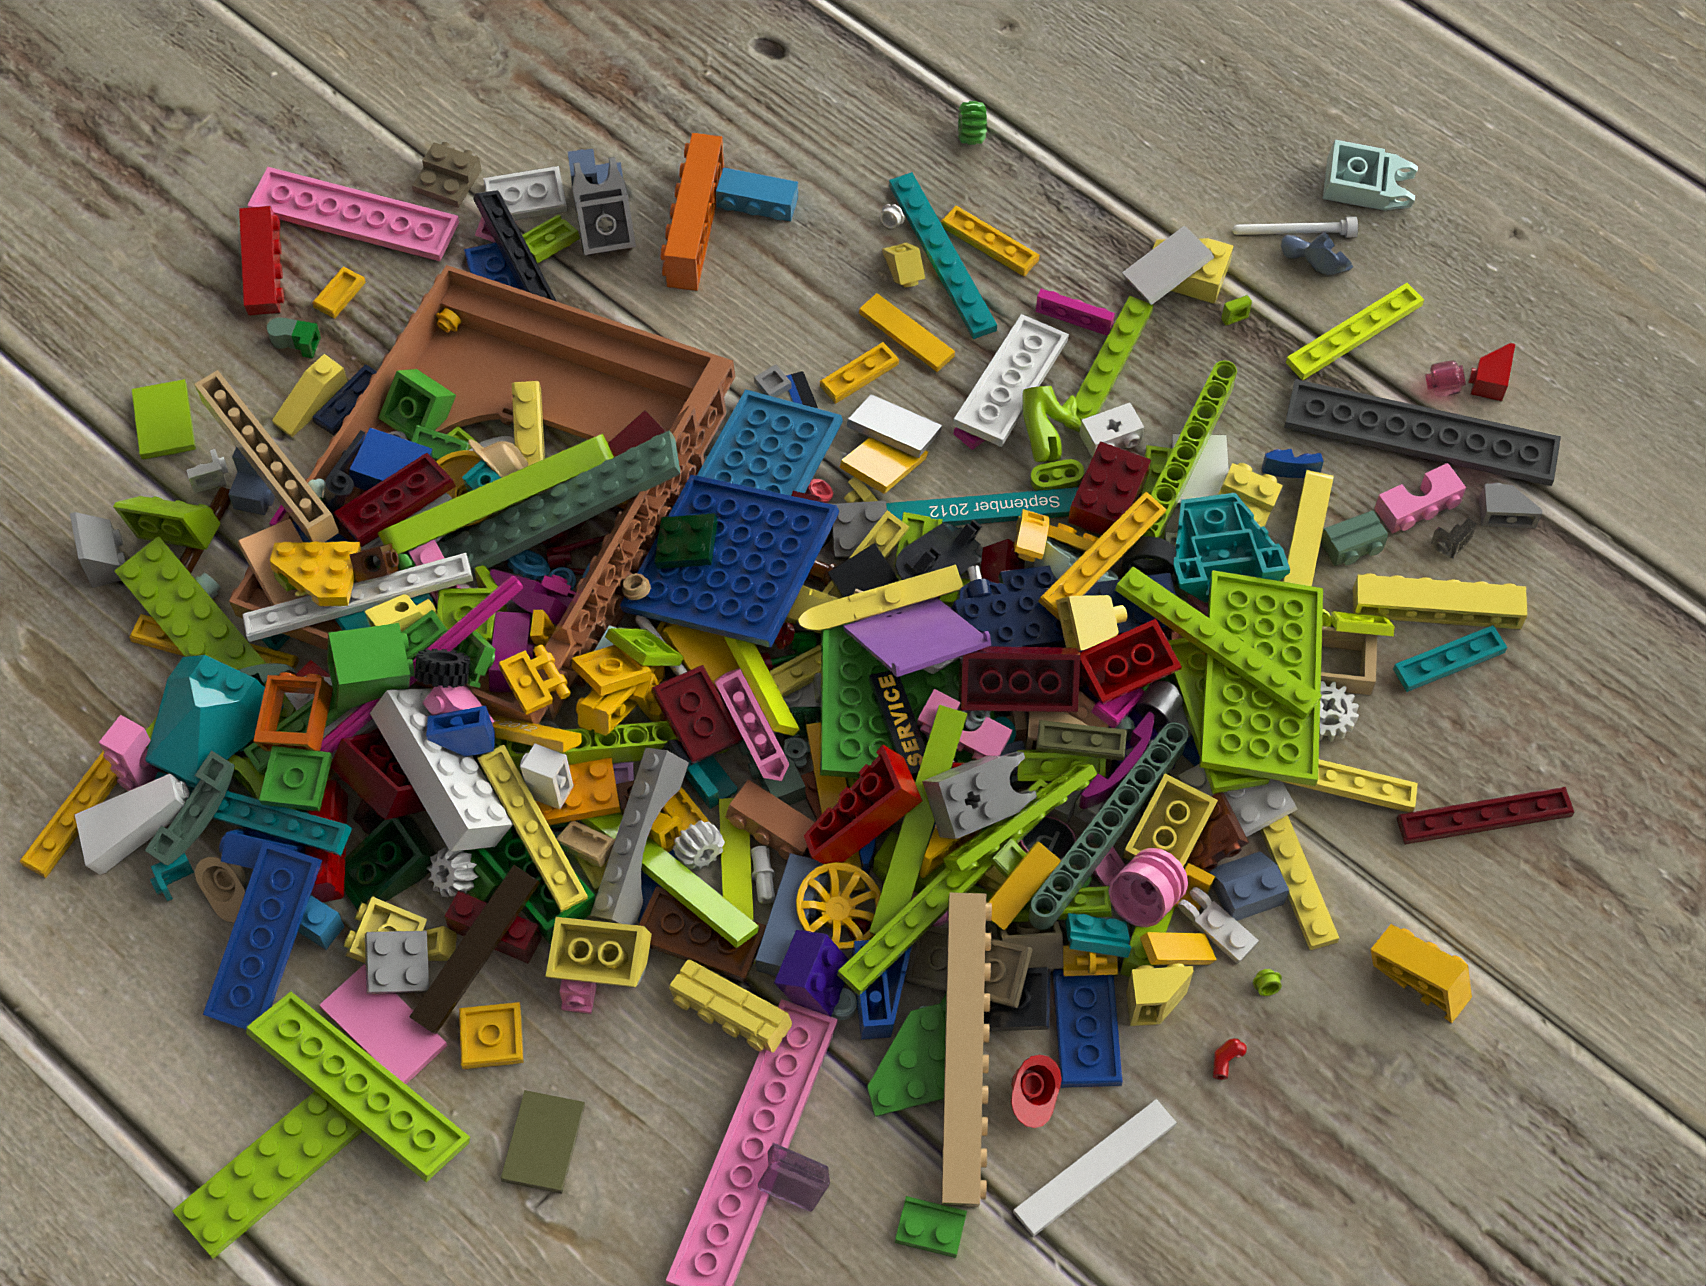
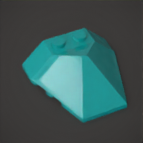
[1173,493,1290,603]
[145,655,284,786]

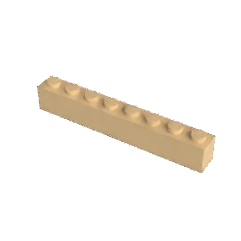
[194,370,339,542]

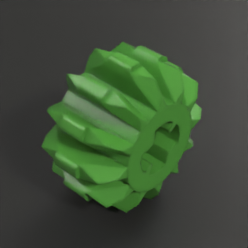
[958,101,987,145]

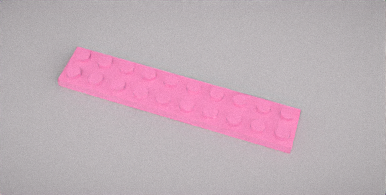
[666,999,838,1286]

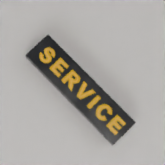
[868,671,926,778]

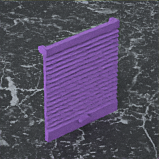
[843,597,991,677]

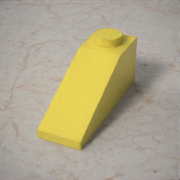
[272,354,347,437]

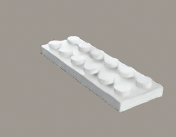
[953,314,1069,447]

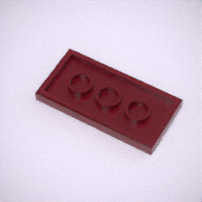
[333,453,456,547]

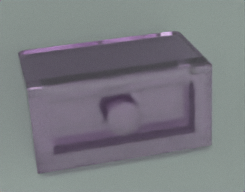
[758,1143,830,1212]

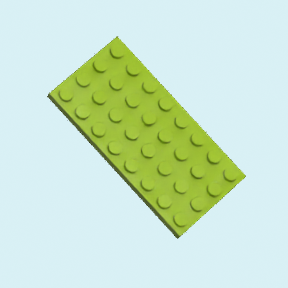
[1199,570,1323,786]

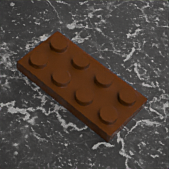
[638,886,767,982]

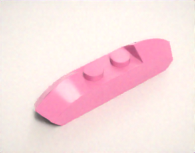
[714,668,789,781]

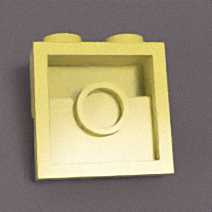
[1218,463,1283,527]
[343,897,427,964]

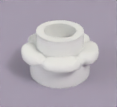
[880,204,905,229]

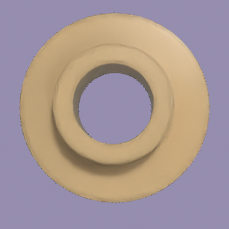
[622,573,651,600]

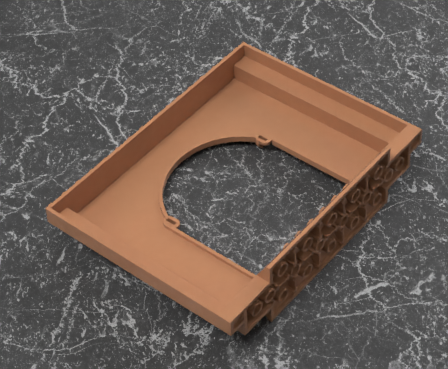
[229,265,736,724]

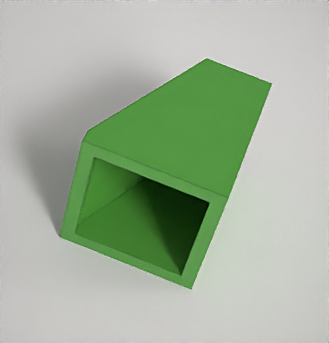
[327,623,414,712]

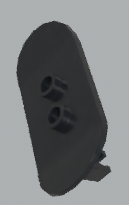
[895,520,983,580]

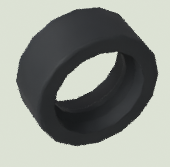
[1122,536,1176,576]

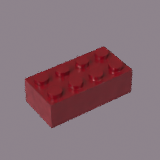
[958,646,1080,712]

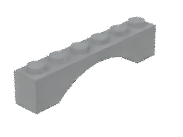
[590,748,689,925]

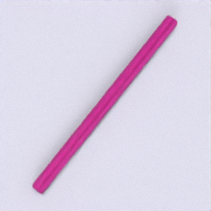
[320,576,523,754]

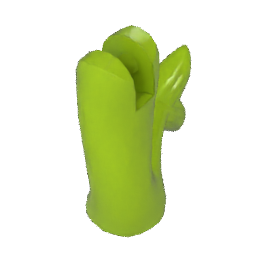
[1022,386,1081,462]

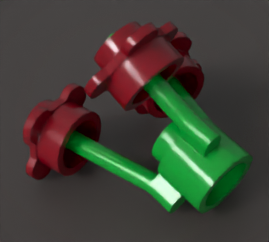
[757,622,816,671]

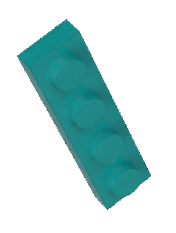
[1393,625,1508,692]

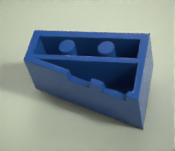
[851,940,912,1040]

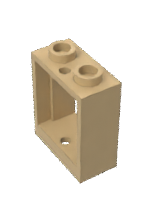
[1321,626,1377,695]

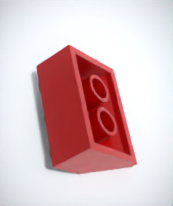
[1079,619,1182,704]

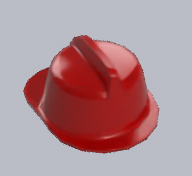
[1011,1054,1062,1128]

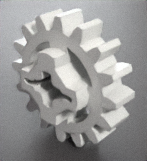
[1319,681,1359,742]

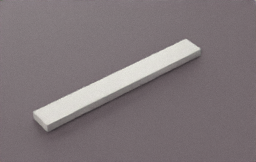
[242,553,473,642]

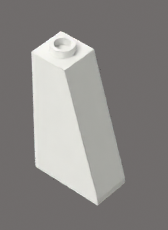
[75,774,189,875]

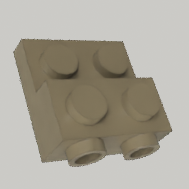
[412,142,482,208]

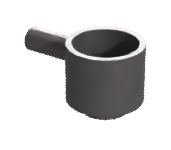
[1136,681,1183,728]

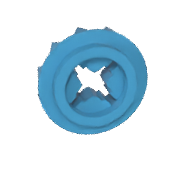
[506,550,550,581]

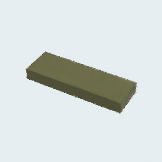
[1036,720,1127,761]

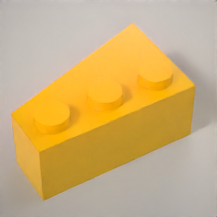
[1370,924,1472,1023]

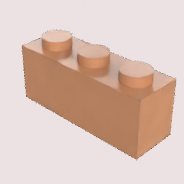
[725,779,815,861]

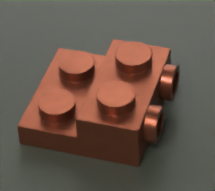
[1187,792,1249,872]

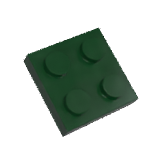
[655,513,718,569]

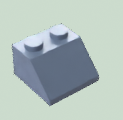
[1208,852,1289,921]

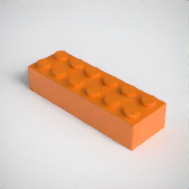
[661,133,724,291]

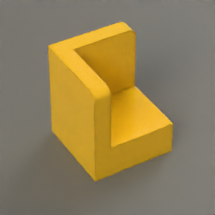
[1176,863,1215,911]

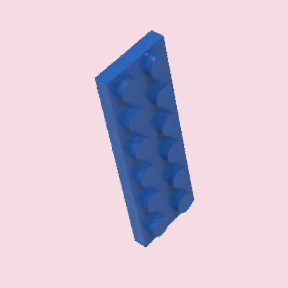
[203,841,322,1030]

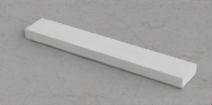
[1013,1099,1177,1237]

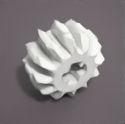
[673,820,725,871]
[427,848,478,898]

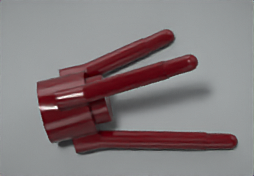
[547,535,606,575]

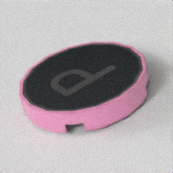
[1018,816,1076,861]

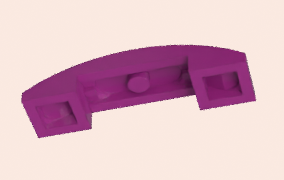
[1079,711,1154,810]

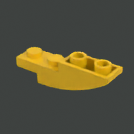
[1013,509,1049,562]

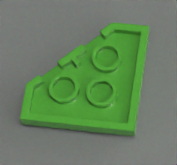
[867,1003,946,1117]

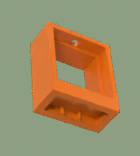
[253,672,333,752]

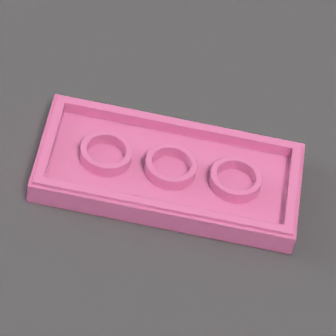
[319,964,447,1084]

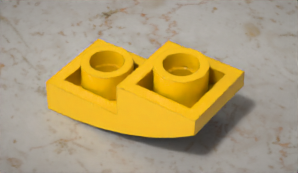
[633,673,667,722]

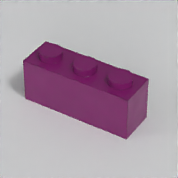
[489,612,534,692]

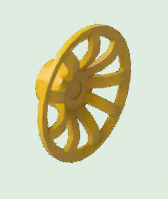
[796,862,881,950]

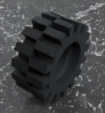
[414,649,470,688]

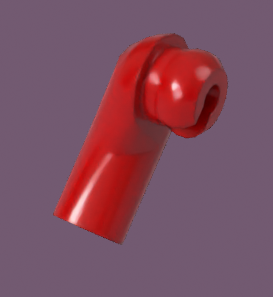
[1213,1038,1247,1080]

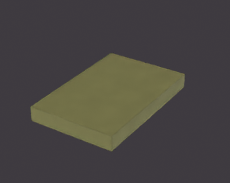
[501,1090,585,1194]

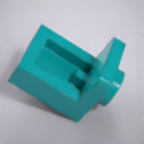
[150,852,194,901]

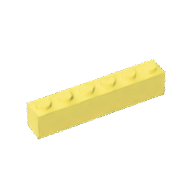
[1353,573,1527,629]

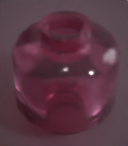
[1425,360,1466,397]

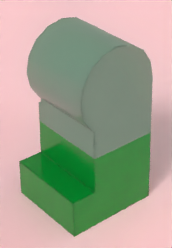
[267,317,321,359]

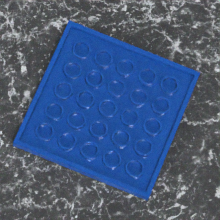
[620,475,839,647]

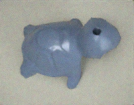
[1281,232,1353,275]

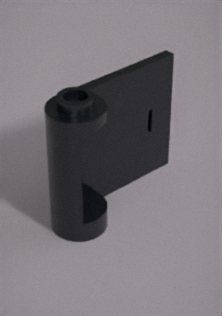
[321,430,366,530]

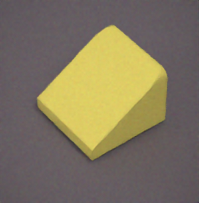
[424,926,457,961]

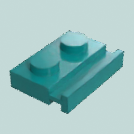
[1065,913,1131,958]

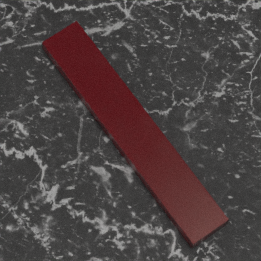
[1396,787,1575,845]

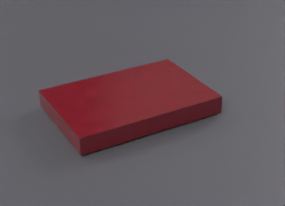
[651,665,743,765]

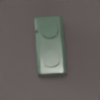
[1320,511,1388,566]

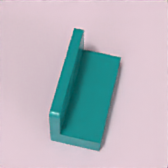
[685,756,737,809]

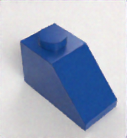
[426,706,495,757]

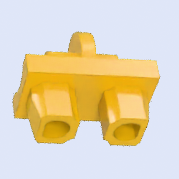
[1063,945,1118,976]

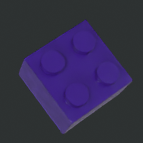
[774,930,849,1016]

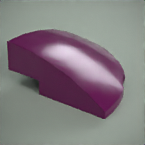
[490,569,573,625]

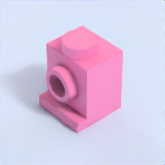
[560,979,597,1014]

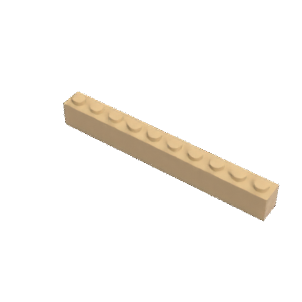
[941,892,992,1207]

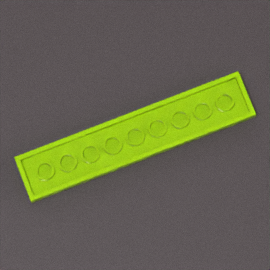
[114,536,297,724]

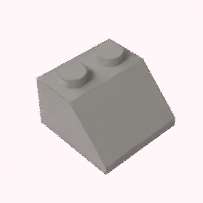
[70,512,127,588]

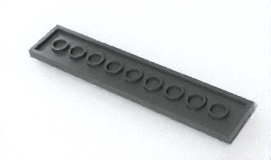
[1284,379,1561,486]

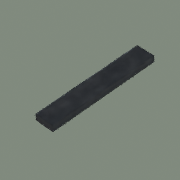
[473,190,557,302]

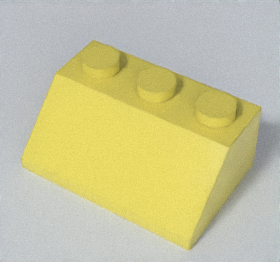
[1123,774,1218,867]
[545,917,652,987]

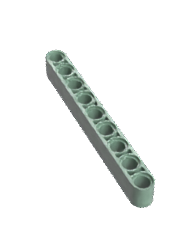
[1029,722,1188,930]

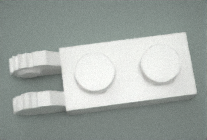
[1178,887,1259,964]

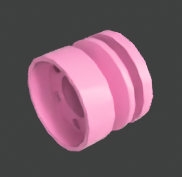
[1109,848,1188,927]

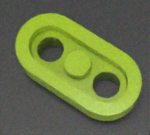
[1030,459,1084,491]

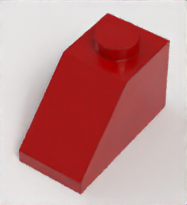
[1468,343,1516,401]

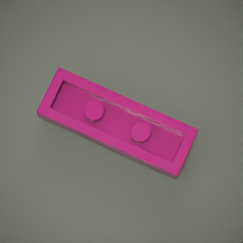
[1035,288,1115,336]

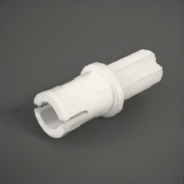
[751,846,775,904]

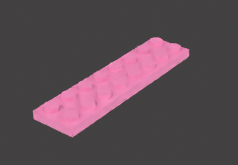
[247,167,459,261]

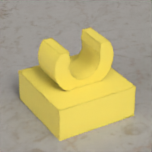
[844,477,878,503]

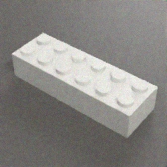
[370,688,513,851]

